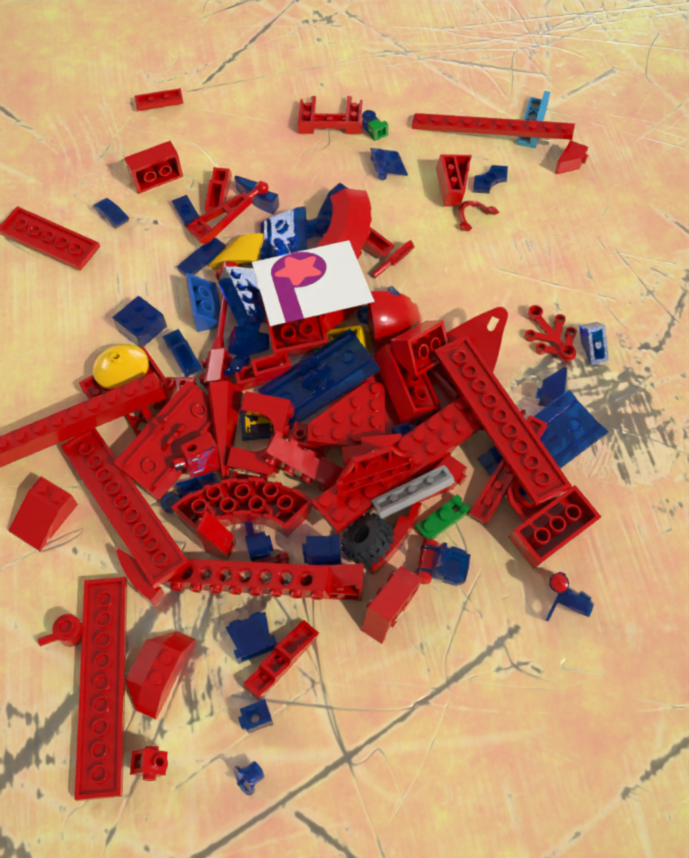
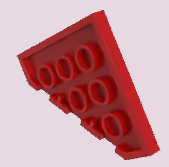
[306,381,385,448]

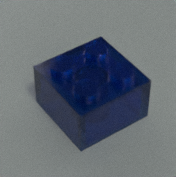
[112,295,167,348]

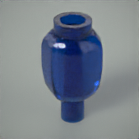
[223,354,251,377]

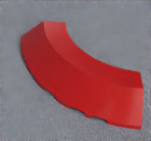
[315,188,372,260]

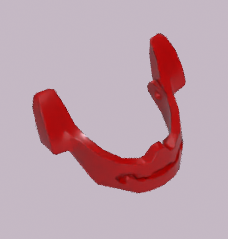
[457,201,499,231]

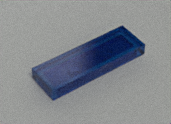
[177,237,226,276]

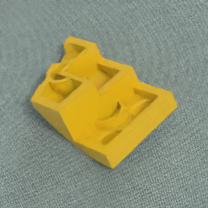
[209,233,264,269]

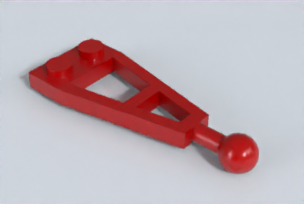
[186,181,269,245]

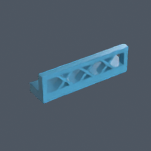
[517,91,550,149]

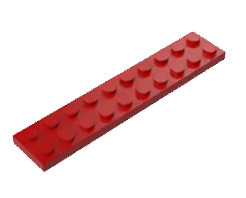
[434,335,572,507]
[311,396,483,533]
[60,428,191,589]
[74,577,128,801]

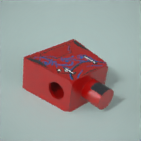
[172,432,220,477]

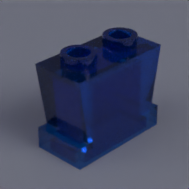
[302,534,341,566]
[225,612,277,664]

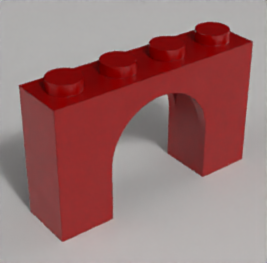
[226,391,295,479]

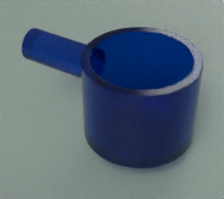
[245,522,274,562]

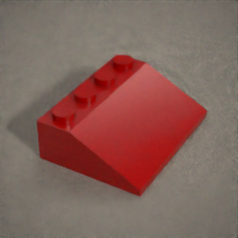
[262,299,328,357]

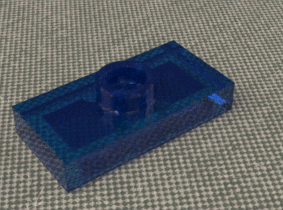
[172,195,199,227]

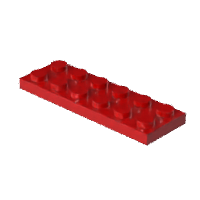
[0,206,100,271]

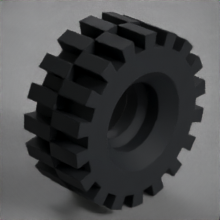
[341,512,395,568]

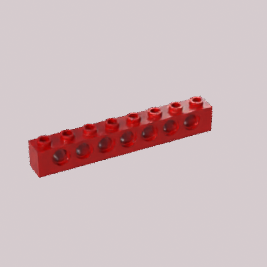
[165,559,333,600]

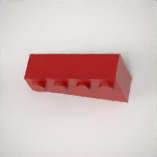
[261,431,343,492]

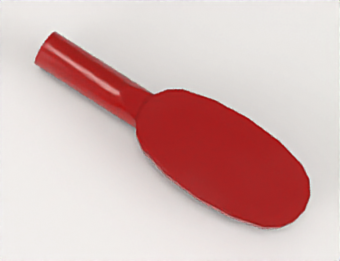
[371,240,415,278]

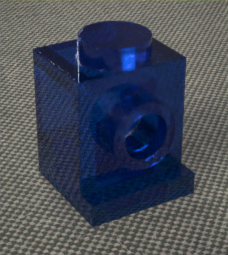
[238,699,274,734]

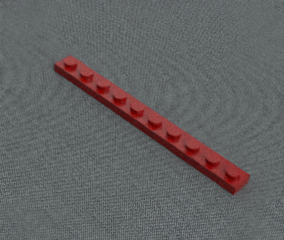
[412,113,575,140]

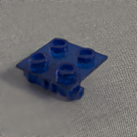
[370,148,408,180]

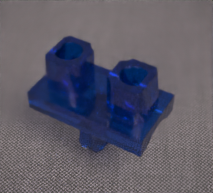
[300,214,331,240]

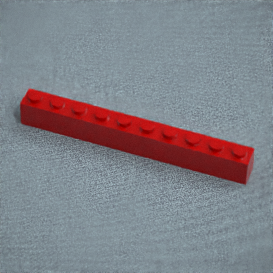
[0,372,166,468]

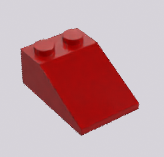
[8,476,78,552]

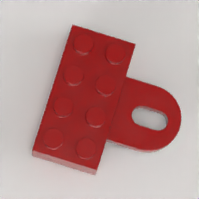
[506,478,602,569]

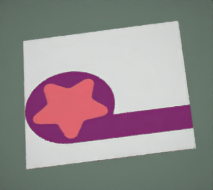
[252,240,374,326]

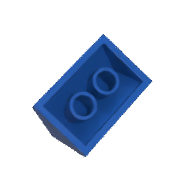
[185,273,220,332]

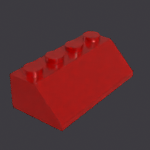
[373,344,442,422]

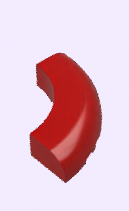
[171,477,313,540]

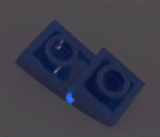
[93,198,129,229]

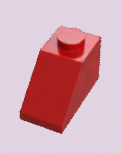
[555,140,589,174]

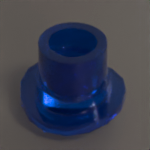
[234,761,264,796]

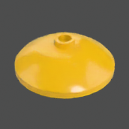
[93,344,149,390]

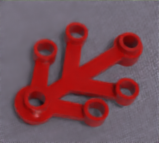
[524,305,577,362]

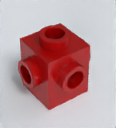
[130,746,168,781]

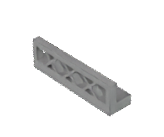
[371,465,455,519]

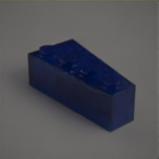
[218,266,265,332]

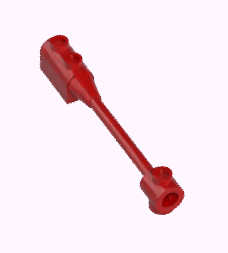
[199,261,243,389]

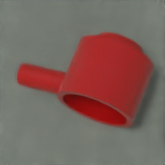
[38,614,82,647]

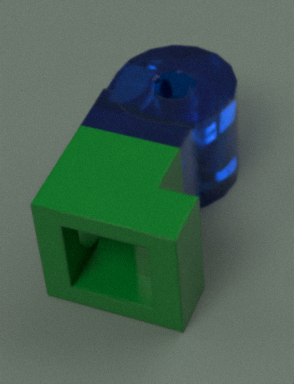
[362,110,388,141]

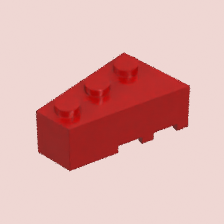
[302,563,364,601]
[361,566,422,644]

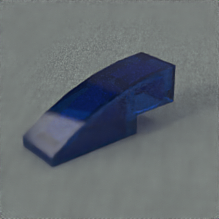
[234,176,279,215]
[162,329,203,377]

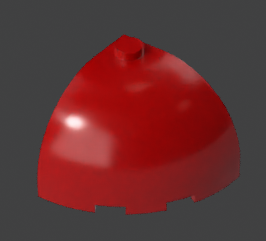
[367,291,422,354]

